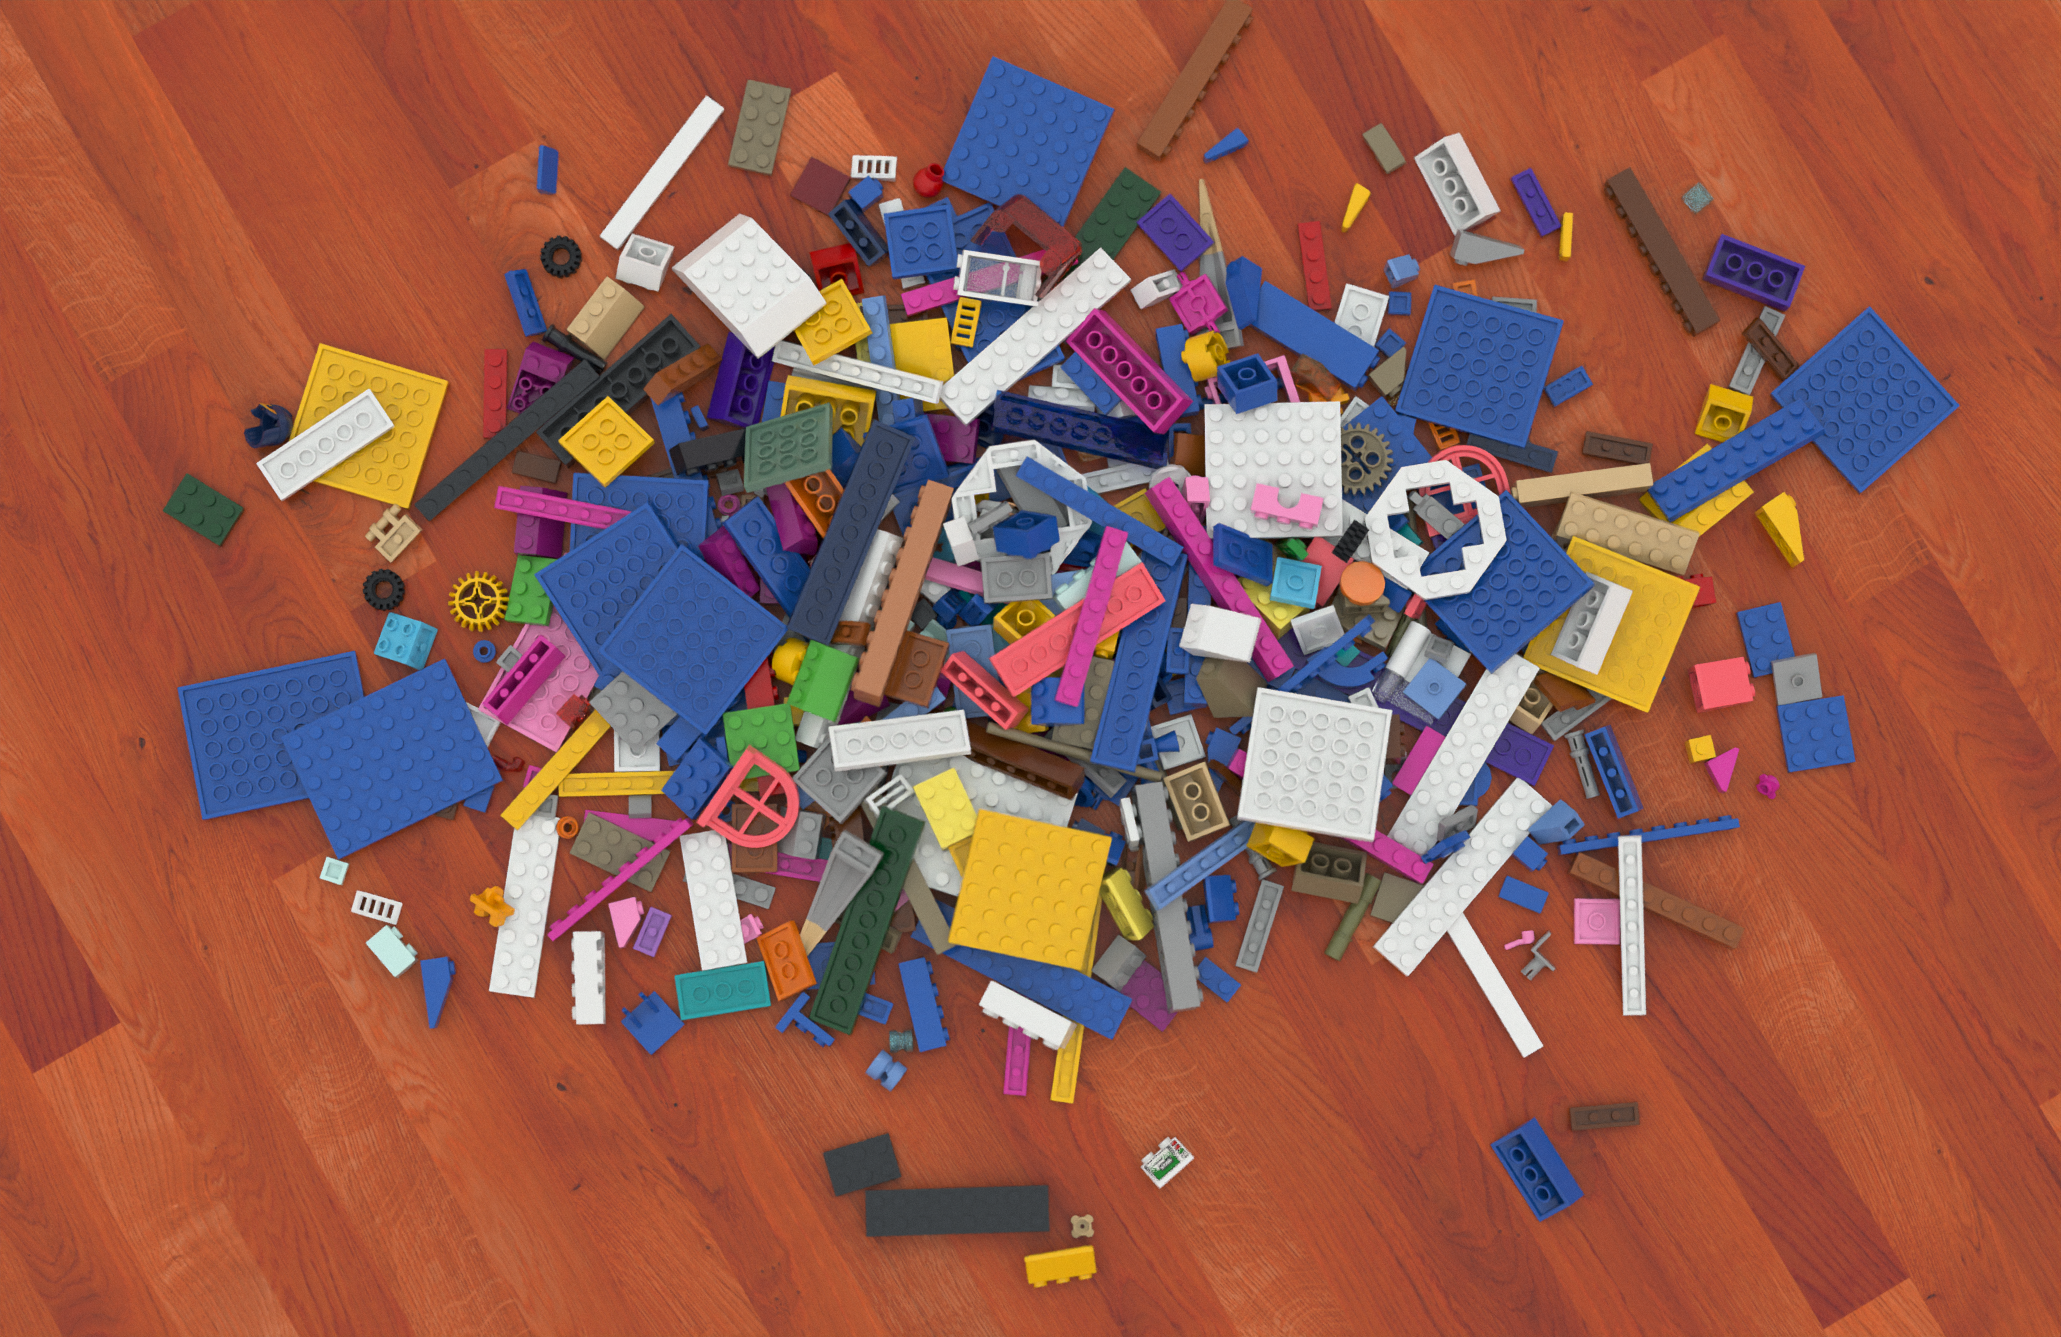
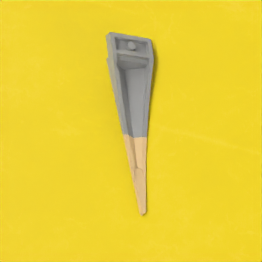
[1197,178,1244,350]
[800,830,884,956]

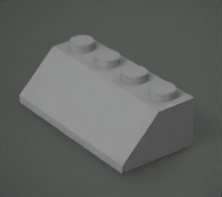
[996,438,1069,527]

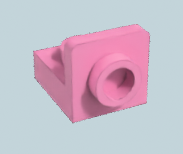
[740,914,764,944]

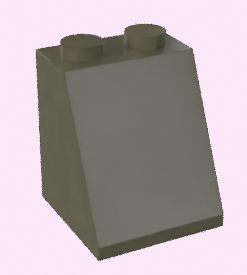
[1196,657,1268,718]

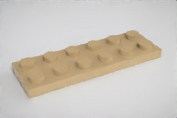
[1556,492,1699,575]

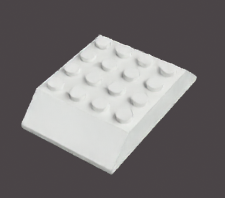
[672,214,826,359]

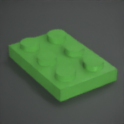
[504,555,558,627]

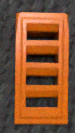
[1427,422,1461,452]

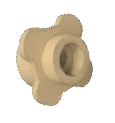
[1071,1215,1094,1238]

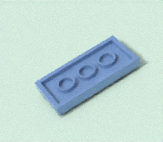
[946,624,999,719]

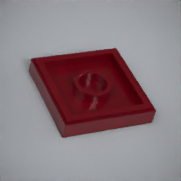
[790,157,851,217]

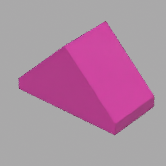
[1704,748,1739,793]

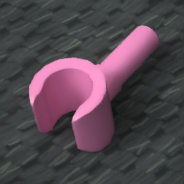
[1504,930,1535,950]

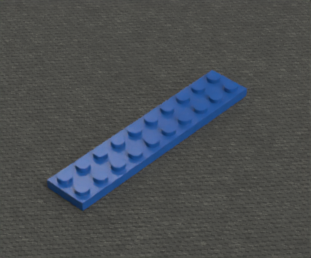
[1090,550,1188,773]
[911,899,1133,1040]

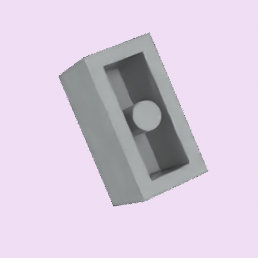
[1091,934,1146,992]

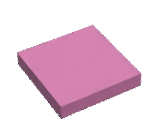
[1574,899,1620,945]

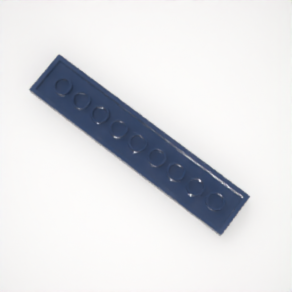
[786,419,915,646]

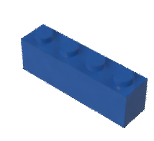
[1155,324,1203,418]
[656,695,739,763]
[1584,725,1644,819]
[898,957,950,1052]

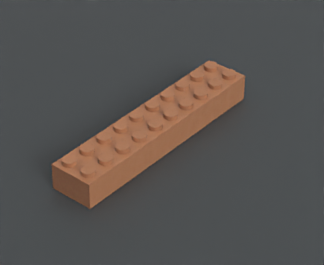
[851,480,954,707]

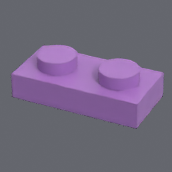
[633,907,672,958]

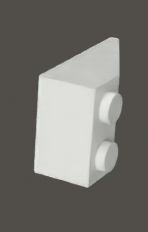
[1179,604,1261,662]

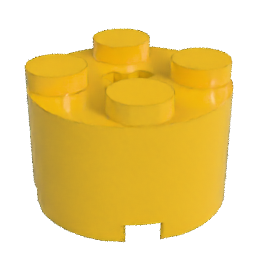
[1181,331,1230,382]
[772,637,809,685]

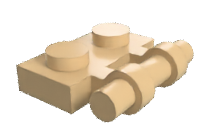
[365,504,422,563]

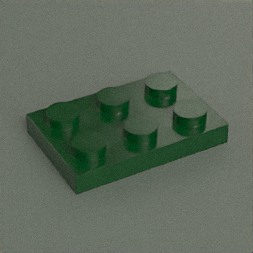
[163,473,245,547]

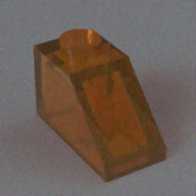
[1291,353,1341,402]

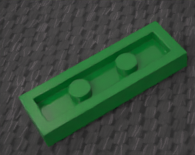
[1274,538,1309,561]

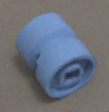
[865,1049,908,1092]

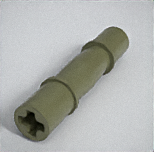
[1324,873,1382,962]

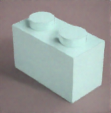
[366,925,419,978]

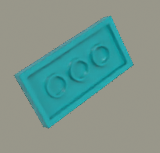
[674,961,771,1020]

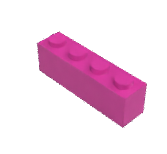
[482,634,565,725]

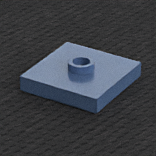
[1403,658,1467,720]

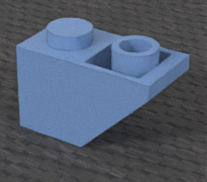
[1528,799,1585,845]

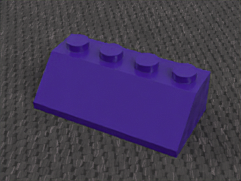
[707,332,775,429]

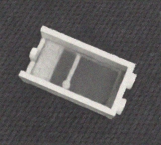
[953,250,1044,307]

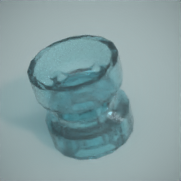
[889,1029,913,1053]

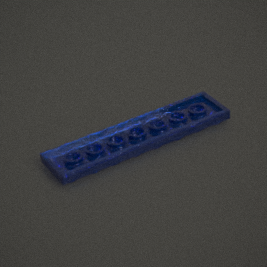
[991,390,1170,470]

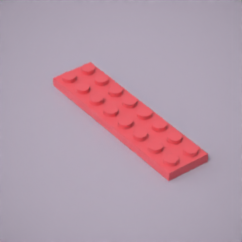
[989,562,1165,697]

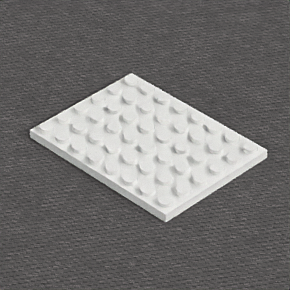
[886,755,1078,897]

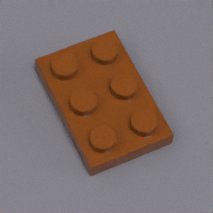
[884,630,950,708]
[732,804,778,873]

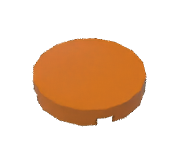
[1339,561,1385,606]

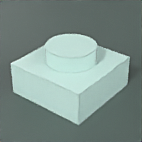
[320,857,349,885]

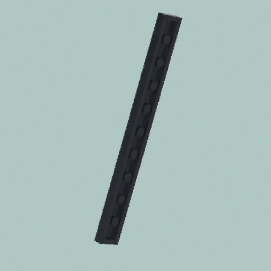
[414,359,600,521]

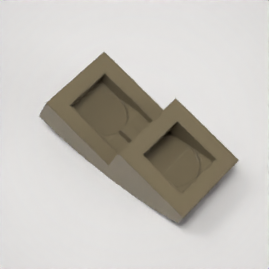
[1362,123,1406,174]

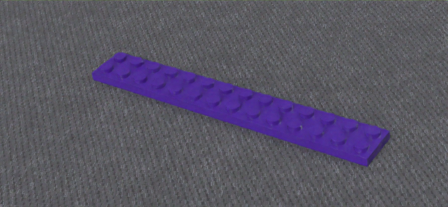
[1277,628,1554,786]

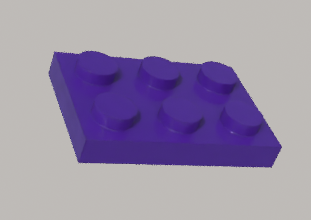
[1137,194,1214,273]

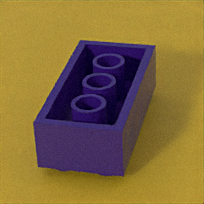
[1702,234,1805,312]

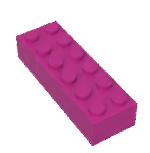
[1066,308,1193,434]

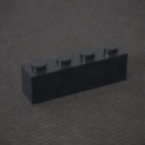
[669,428,746,477]

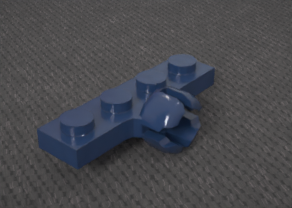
[1466,428,1558,473]

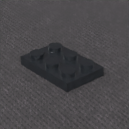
[823,1133,901,1196]

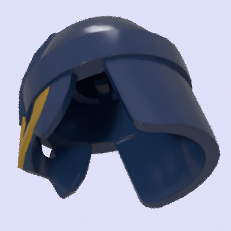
[244,403,293,448]

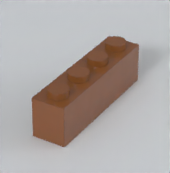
[643,343,723,406]

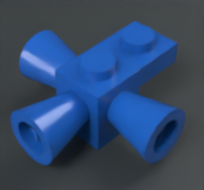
[1137,718,1180,784]

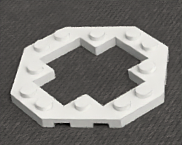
[951,440,1092,575]
[1364,460,1506,600]

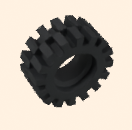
[540,235,582,278]
[1332,519,1369,563]
[362,569,405,611]

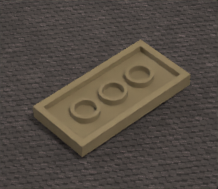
[728,80,792,176]
[1051,656,1114,749]
[570,812,671,892]

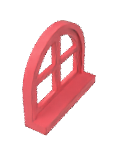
[1418,445,1511,537]
[696,745,800,848]

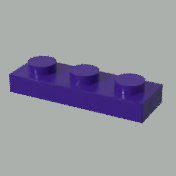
[1510,168,1562,238]

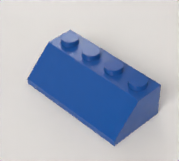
[1490,1117,1584,1222]

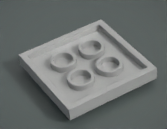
[589,672,677,752]
[793,737,887,824]

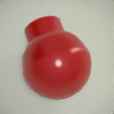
[913,163,944,198]

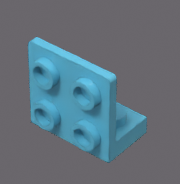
[374,612,438,670]

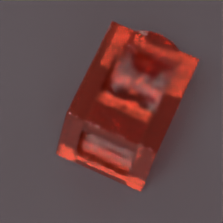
[555,694,591,731]

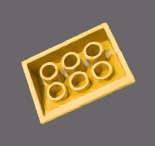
[890,317,954,411]
[780,375,876,447]
[1638,444,1754,536]

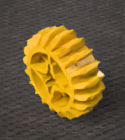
[448,571,509,632]

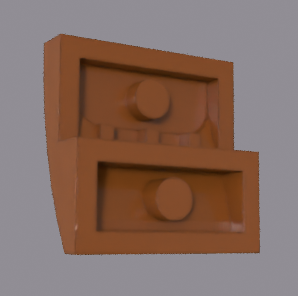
[1170,433,1206,477]
[1534,672,1596,712]

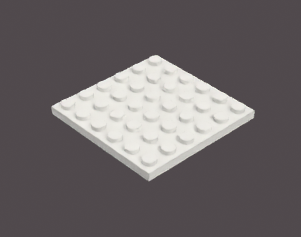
[1205,401,1343,540]
[1237,687,1392,842]

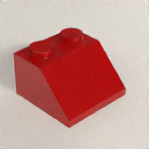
[810,243,865,296]

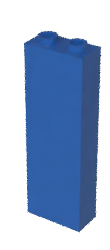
[1248,281,1381,392]

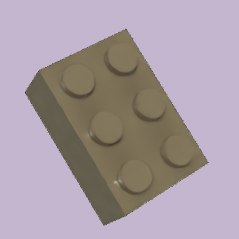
[1291,842,1367,904]

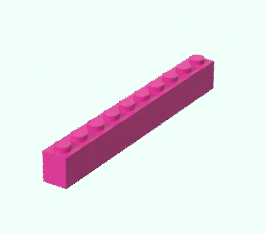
[1144,476,1294,682]
[1226,749,1434,884]

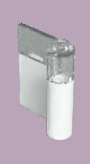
[1372,621,1471,725]

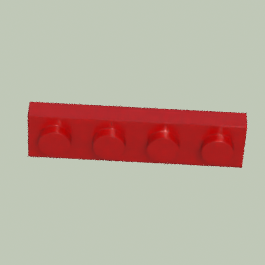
[1297,221,1332,311]
[483,349,508,439]

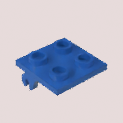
[621,991,685,1055]

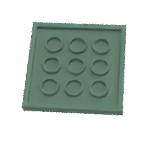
[744,403,833,493]

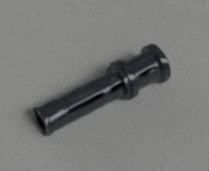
[542,324,607,375]

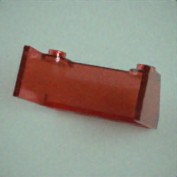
[970,194,1082,299]

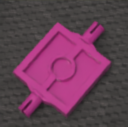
[1169,272,1229,336]

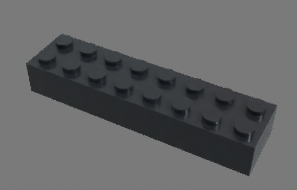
[536,314,701,469]
[865,1185,1050,1237]

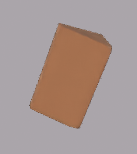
[1121,843,1146,891]

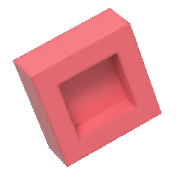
[1404,594,1427,619]

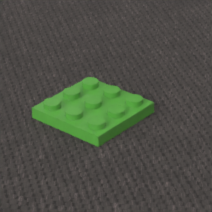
[723,704,800,779]

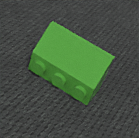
[787,640,860,722]

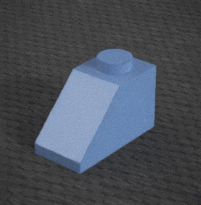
[1383,254,1420,289]

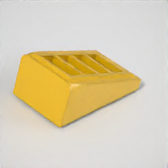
[1341,183,1371,233]
[950,297,982,348]

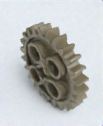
[1341,423,1394,496]

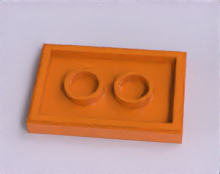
[756,920,817,1001]

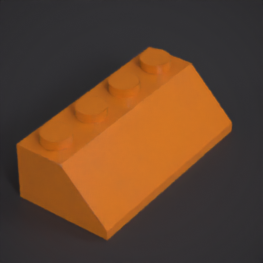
[784,469,844,538]

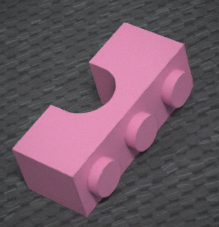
[1251,483,1324,530]

